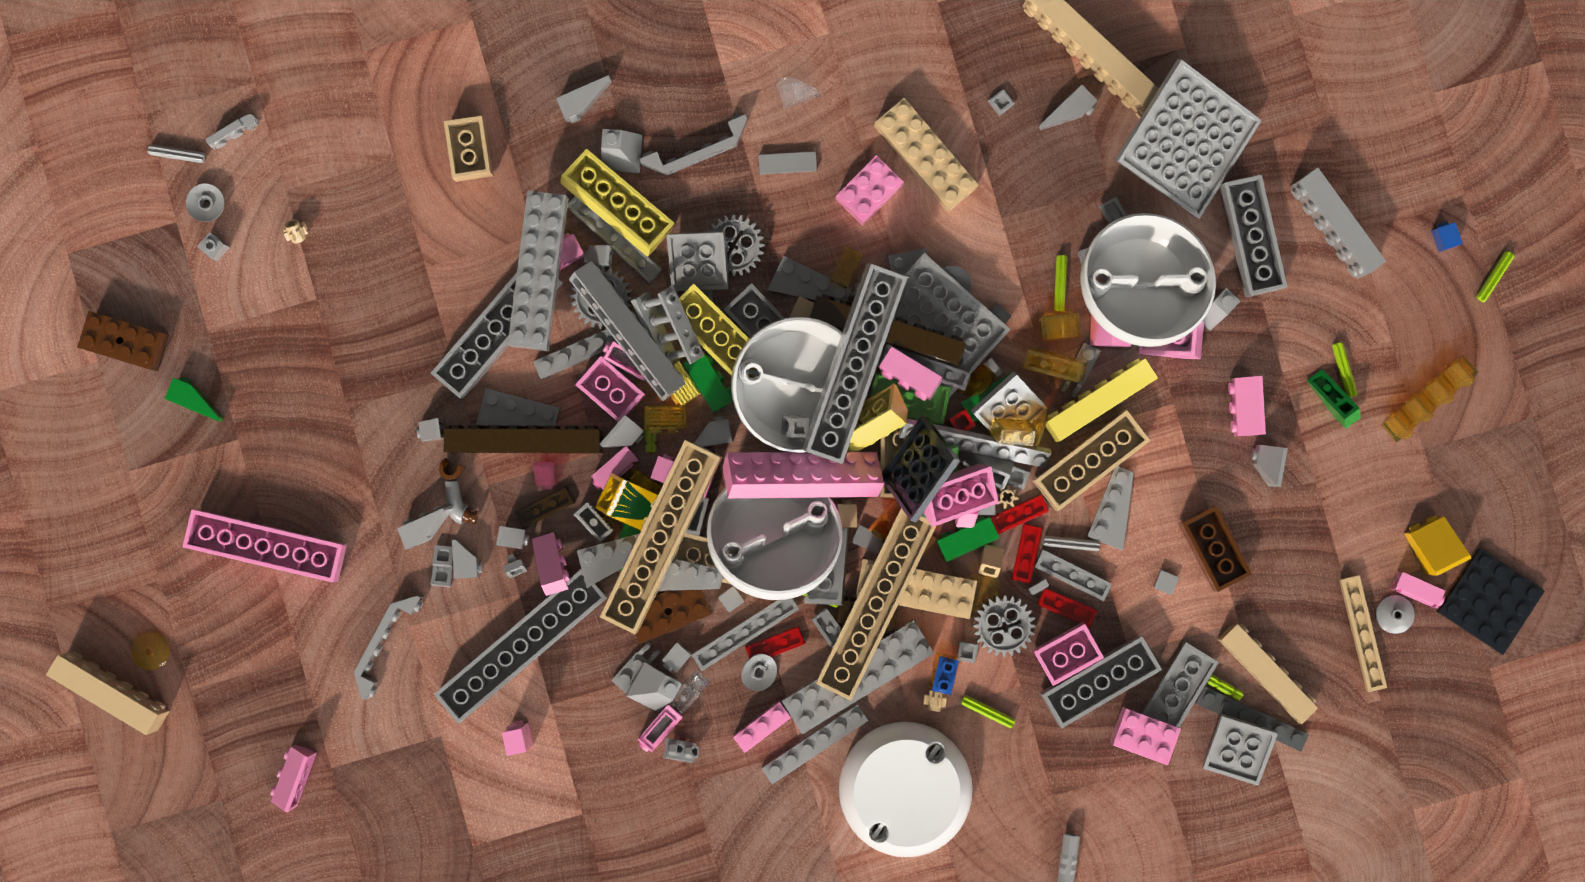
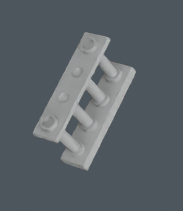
[631,285,704,365]

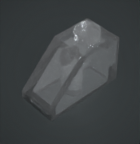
[776,77,820,109]
[670,670,710,714]

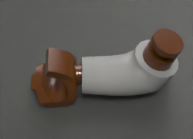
[439,458,479,525]

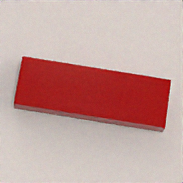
[990,494,1049,534]
[1011,523,1043,583]
[1037,588,1098,628]
[745,626,806,658]

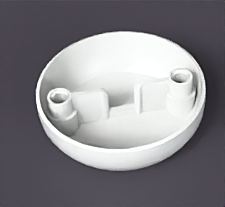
[1080,213,1216,347]
[731,317,862,453]
[707,487,843,600]
[839,722,973,857]

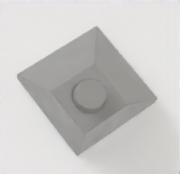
[601,129,643,173]
[600,415,645,448]
[1251,445,1288,487]
[625,662,682,712]

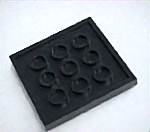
[882,415,960,523]
[1437,548,1545,655]

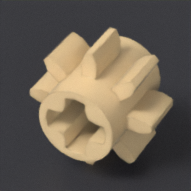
[283,219,308,243]
[997,485,1019,509]
[923,690,947,712]

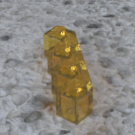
[1382,355,1478,442]

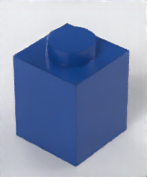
[1432,221,1463,252]

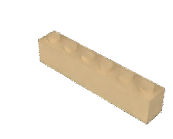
[1218,623,1318,724]

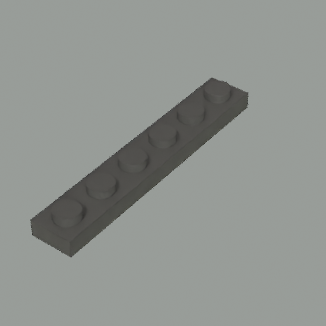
[1195,686,1309,752]

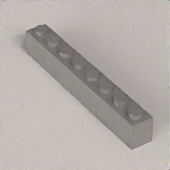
[569,261,686,401]

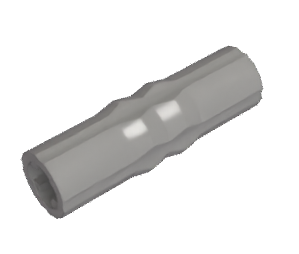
[1057,833,1080,882]

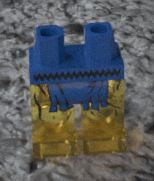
[928,652,959,695]

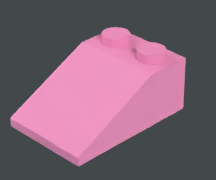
[1139,321,1204,359]

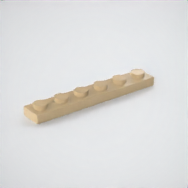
[1339,575,1387,692]

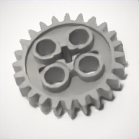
[706,214,765,277]
[570,267,633,329]
[973,594,1036,657]

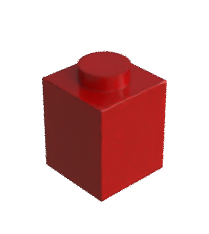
[948,409,975,431]

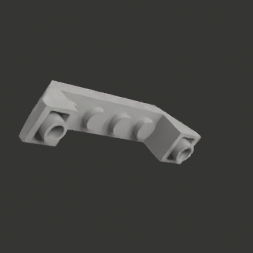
[640,114,747,175]
[354,595,423,700]

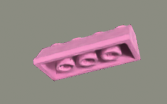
[923,464,999,526]

